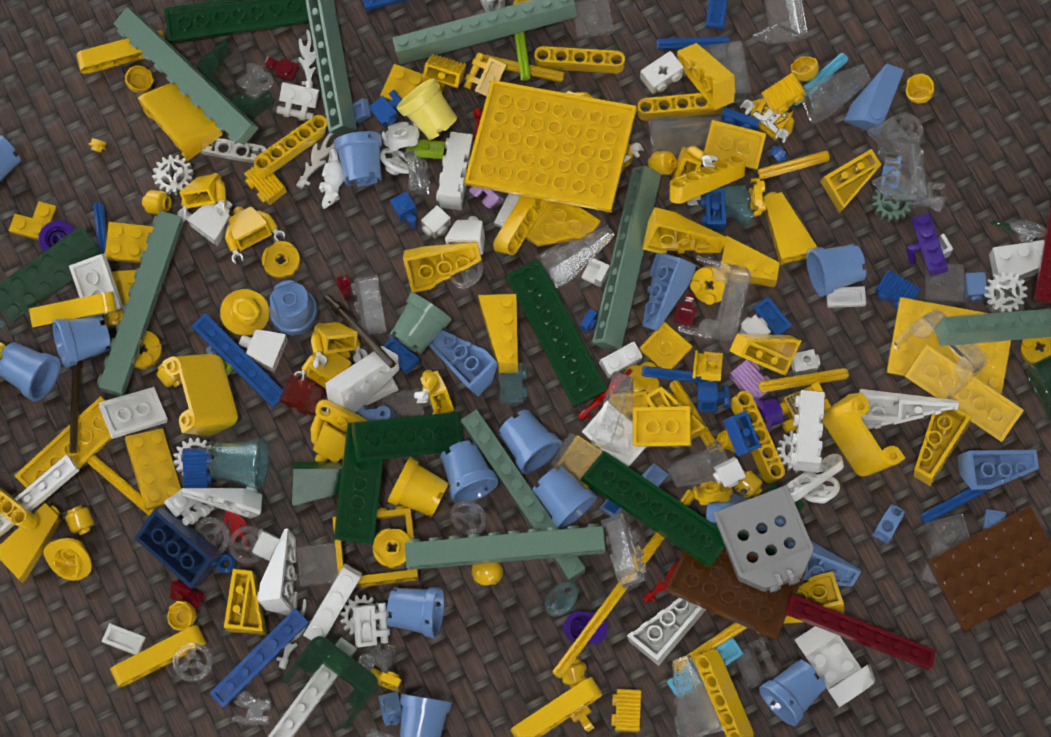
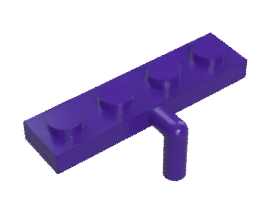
[907,213,948,276]

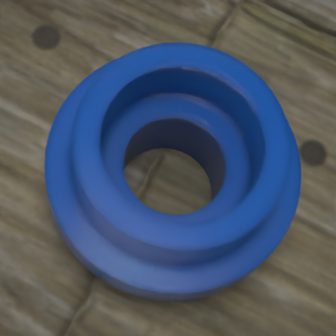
[770,146,786,163]
[216,554,236,574]

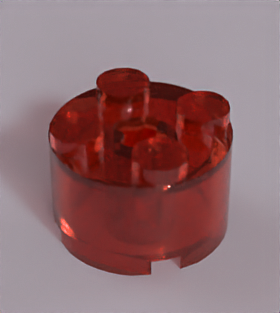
[279,375,325,416]

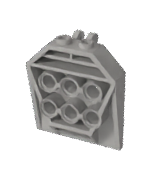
[713,485,814,593]

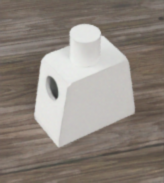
[187,199,233,246]
[445,216,485,254]
[239,330,288,373]

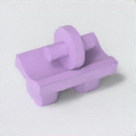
[469,186,504,209]

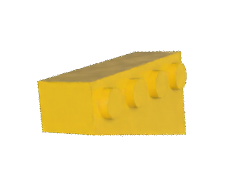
[677,43,736,110]
[913,397,972,486]

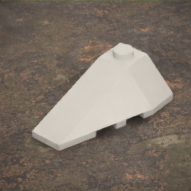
[178,487,262,519]
[257,529,298,616]

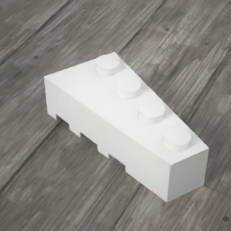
[436,132,474,211]
[989,240,1044,289]
[325,346,399,413]
[790,390,825,473]
[627,598,706,666]

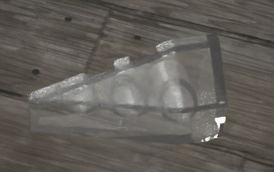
[802,63,871,125]
[647,117,721,158]
[536,226,615,288]
[591,371,633,456]
[673,655,724,737]

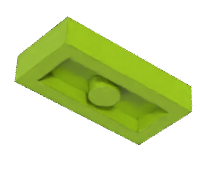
[406,139,445,159]

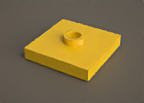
[639,322,693,369]

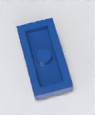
[721,107,759,131]
[753,296,792,335]

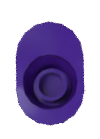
[562,612,608,645]

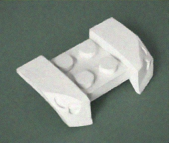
[795,626,875,707]

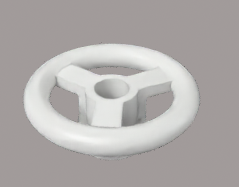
[380,148,414,175]
[803,477,840,503]

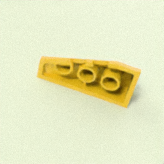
[642,207,727,254]
[403,242,482,293]
[783,571,845,624]

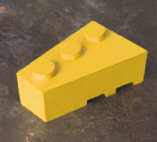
[820,149,882,213]
[720,236,780,288]
[729,333,801,376]
[645,387,710,448]
[224,569,267,636]

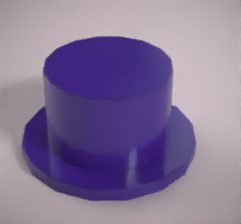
[38,220,74,251]
[751,398,783,433]

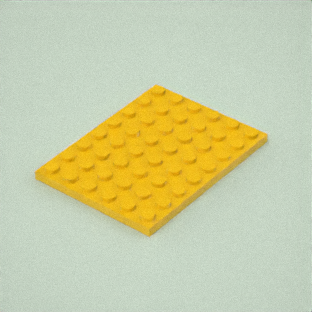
[464,80,637,212]

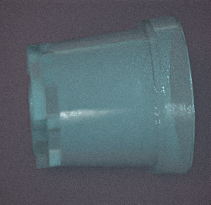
[210,439,269,489]

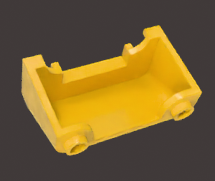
[137,83,223,162]
[163,354,238,437]
[822,393,906,476]

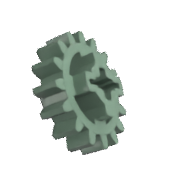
[871,184,913,222]

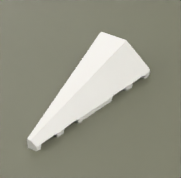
[859,389,959,429]

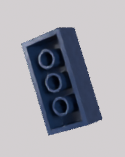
[134,505,222,589]

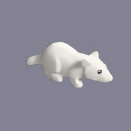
[319,148,344,209]

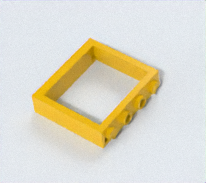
[332,506,419,588]

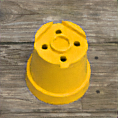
[387,457,449,517]

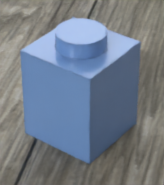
[963,272,987,303]

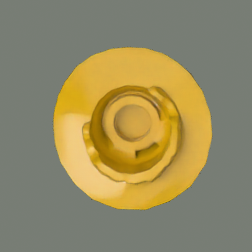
[220,289,269,336]
[44,538,92,581]

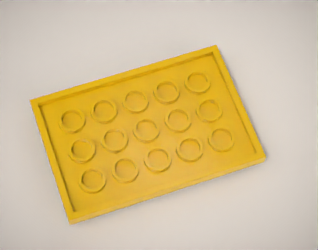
[886,297,1011,394]

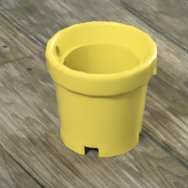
[397,78,457,140]

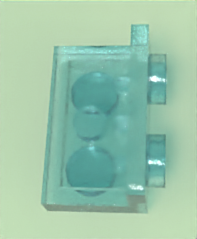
[499,362,527,405]

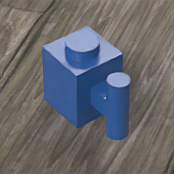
[369,90,402,128]
[390,191,417,230]
[697,381,731,412]

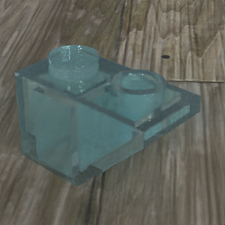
[723,185,753,227]

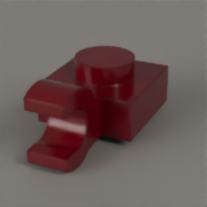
[265,56,299,83]
[335,274,353,300]
[673,292,697,327]
[170,580,205,608]

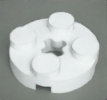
[382,122,420,151]

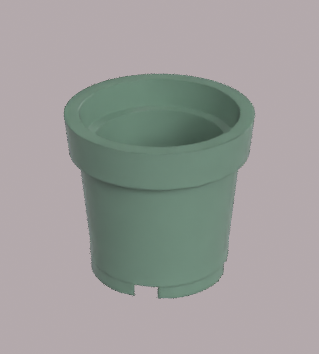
[390,292,452,355]

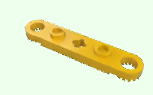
[315,399,369,431]

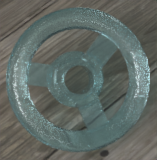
[545,582,578,616]

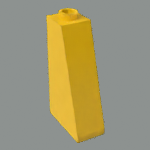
[763,192,817,265]
[0,503,62,582]

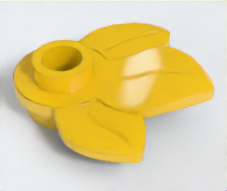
[624,362,659,394]

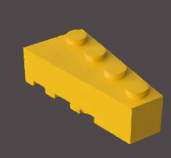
[478,294,518,373]

